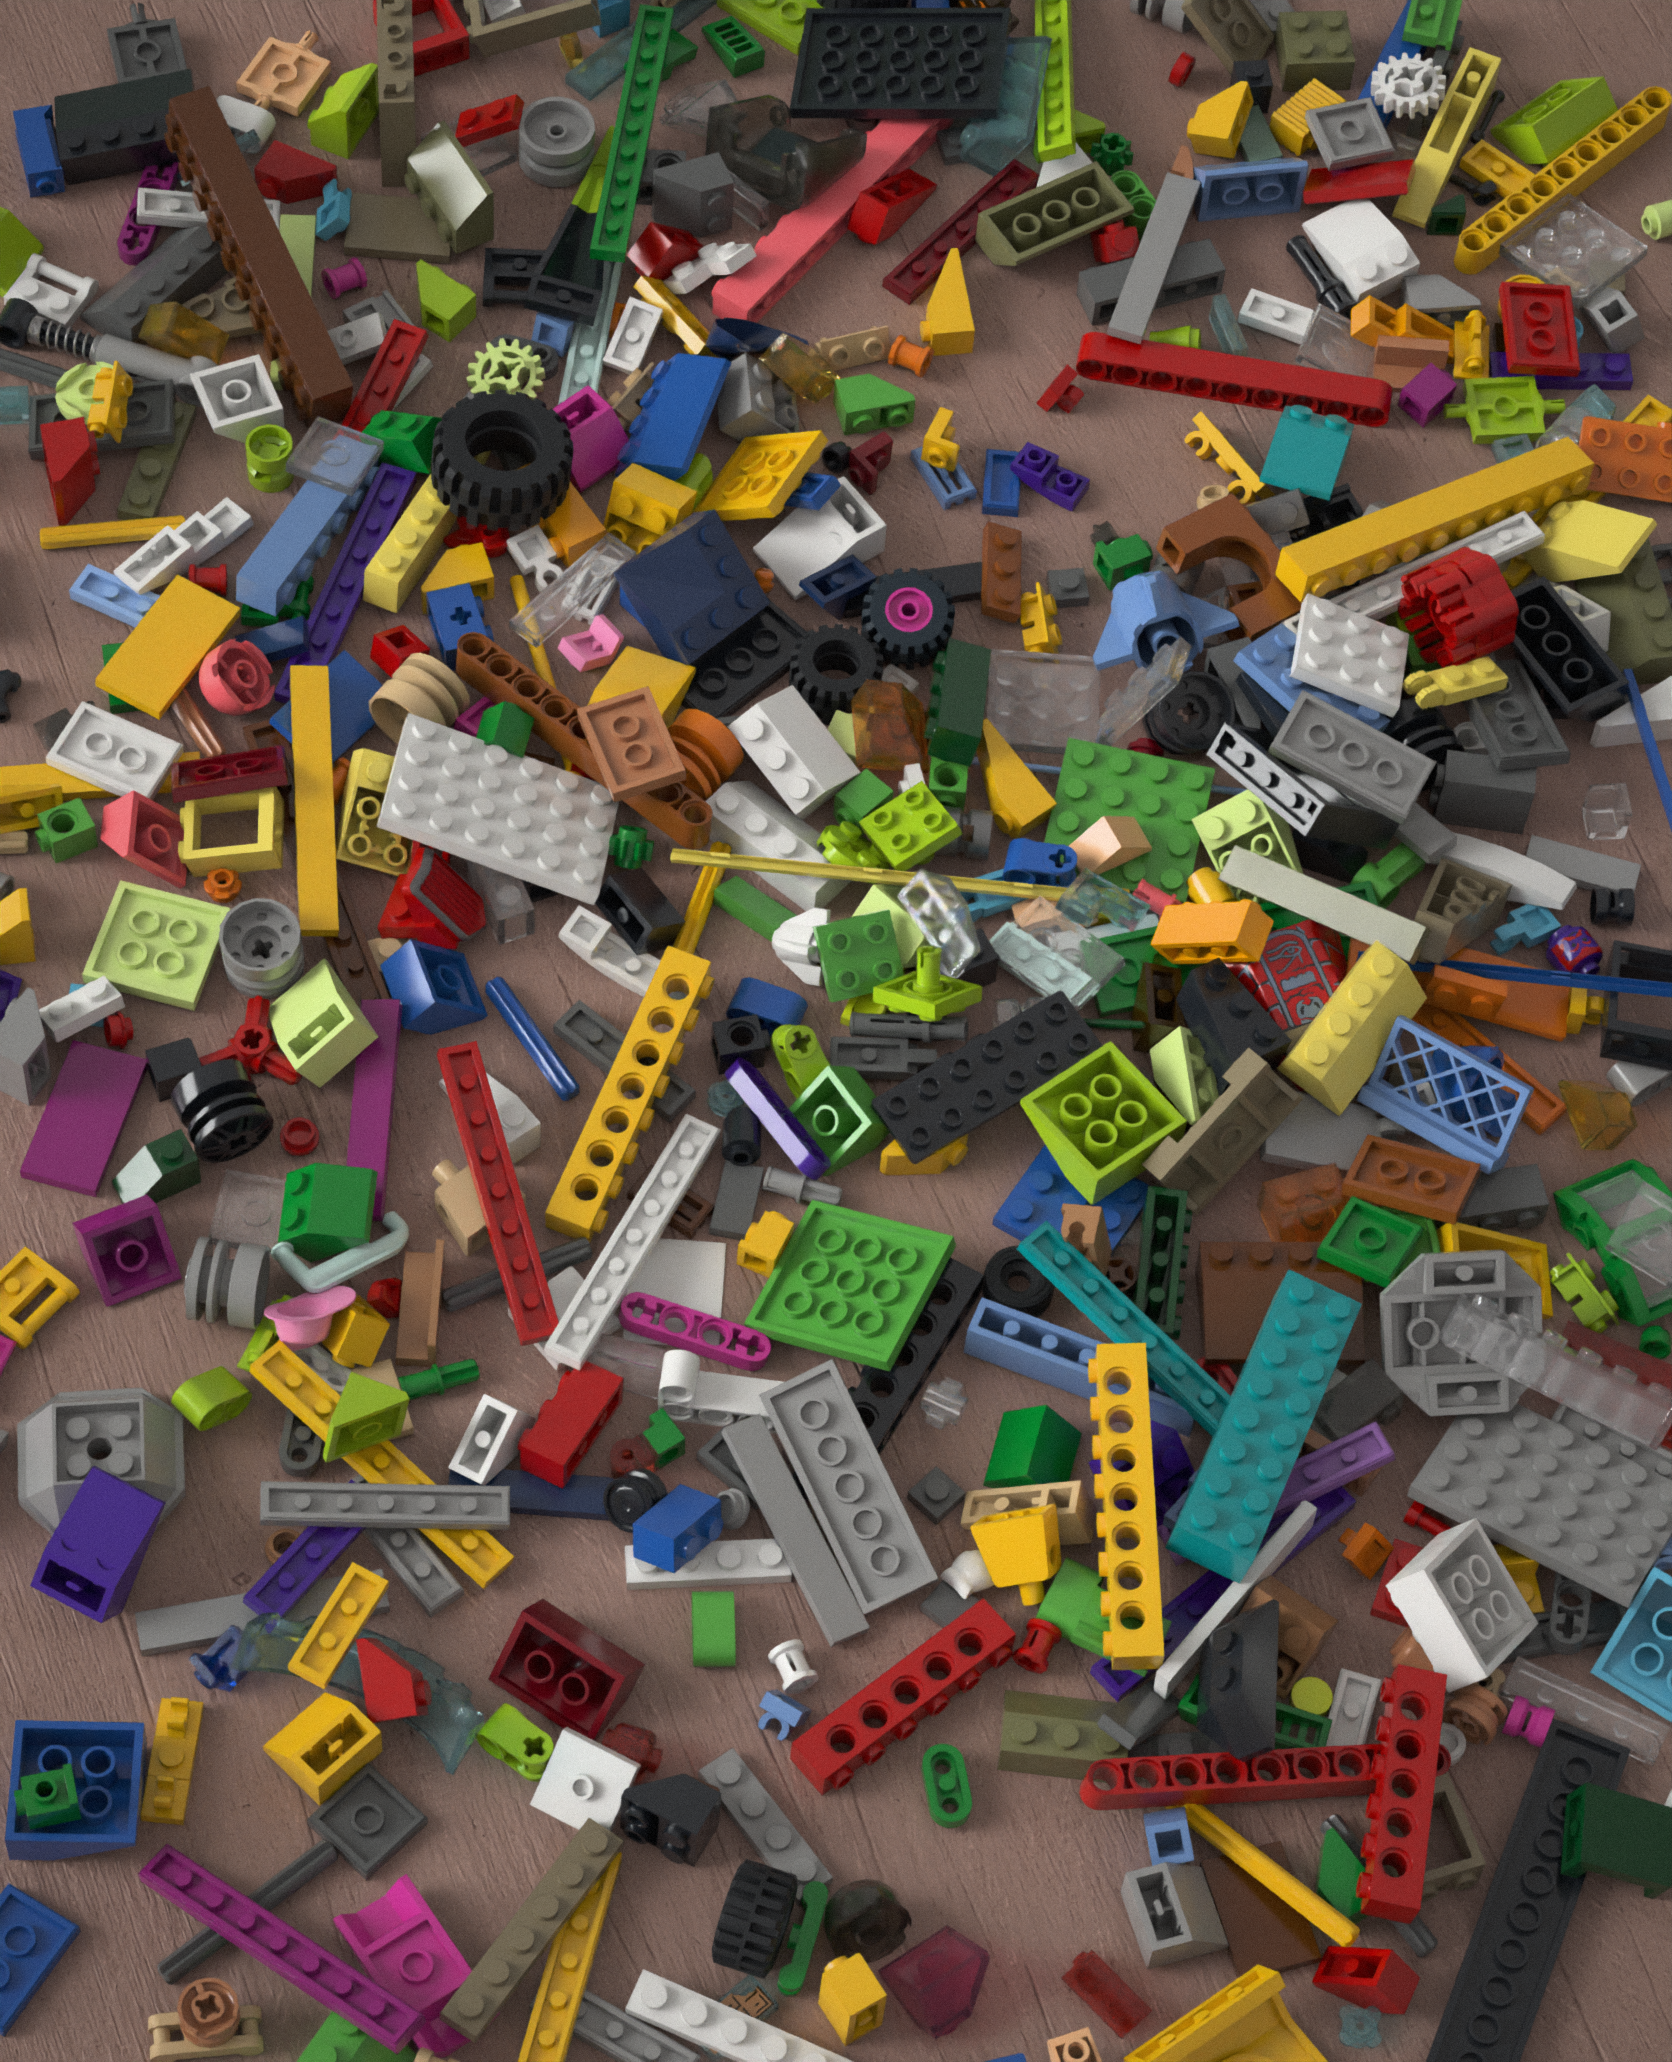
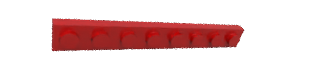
[437,1041,559,1346]

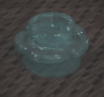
[707,1079,745,1117]

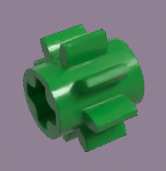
[1090,133,1134,176]
[608,825,654,869]

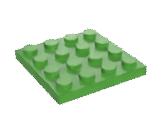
[1044,737,1215,903]
[744,1200,956,1371]

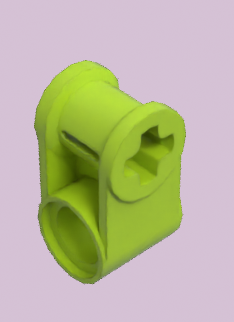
[771,1024,830,1099]
[475,1703,554,1782]

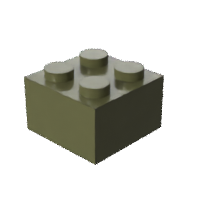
[1274,10,1355,92]

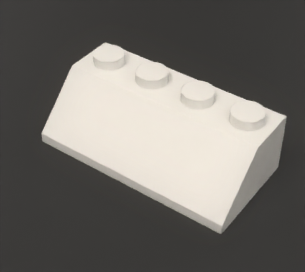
[706,780,851,911]

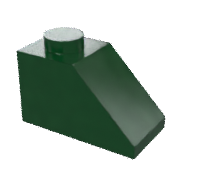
[112,1129,201,1203]

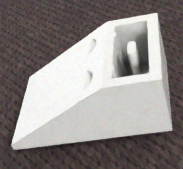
[753,476,887,600]

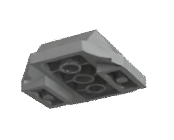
[1380,1249,1544,1416]
[17,1388,186,1536]

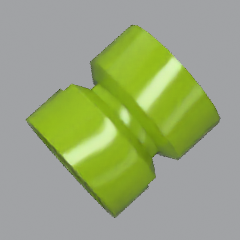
[245,424,295,493]

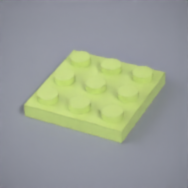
[82,880,231,1011]

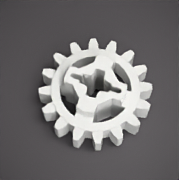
[1371,53,1446,119]

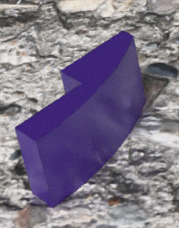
[1010,442,1090,512]

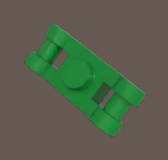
[777,1881,828,1997]

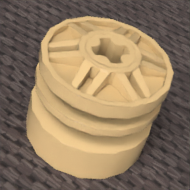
[369,653,470,744]

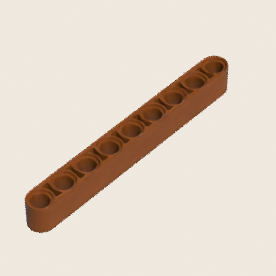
[456,632,713,849]

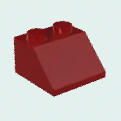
[40,417,100,526]

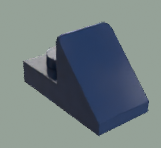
[799,554,877,620]

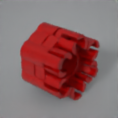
[1397,546,1519,668]

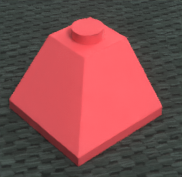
[100,790,187,889]

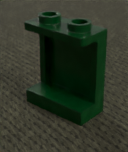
[1561,1782,1672,1899]

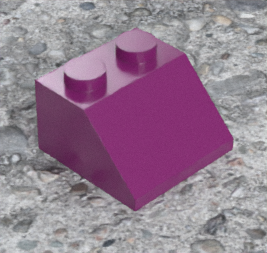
[72,1195,182,1307]

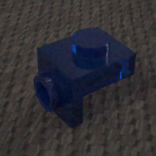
[188,1625,264,1692]

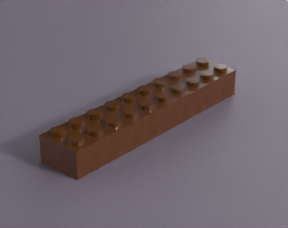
[164,86,353,433]

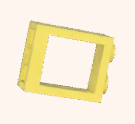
[178,786,285,877]

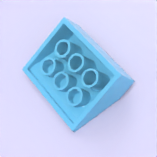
[1590,1566,1672,1722]

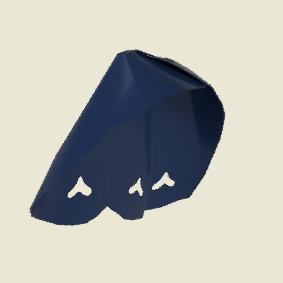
[706,318,809,359]

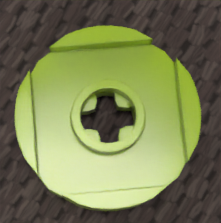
[816,821,890,884]

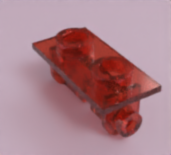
[1061,1950,1152,2039]

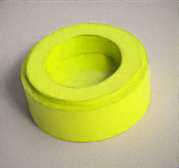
[1289,1677,1333,1717]

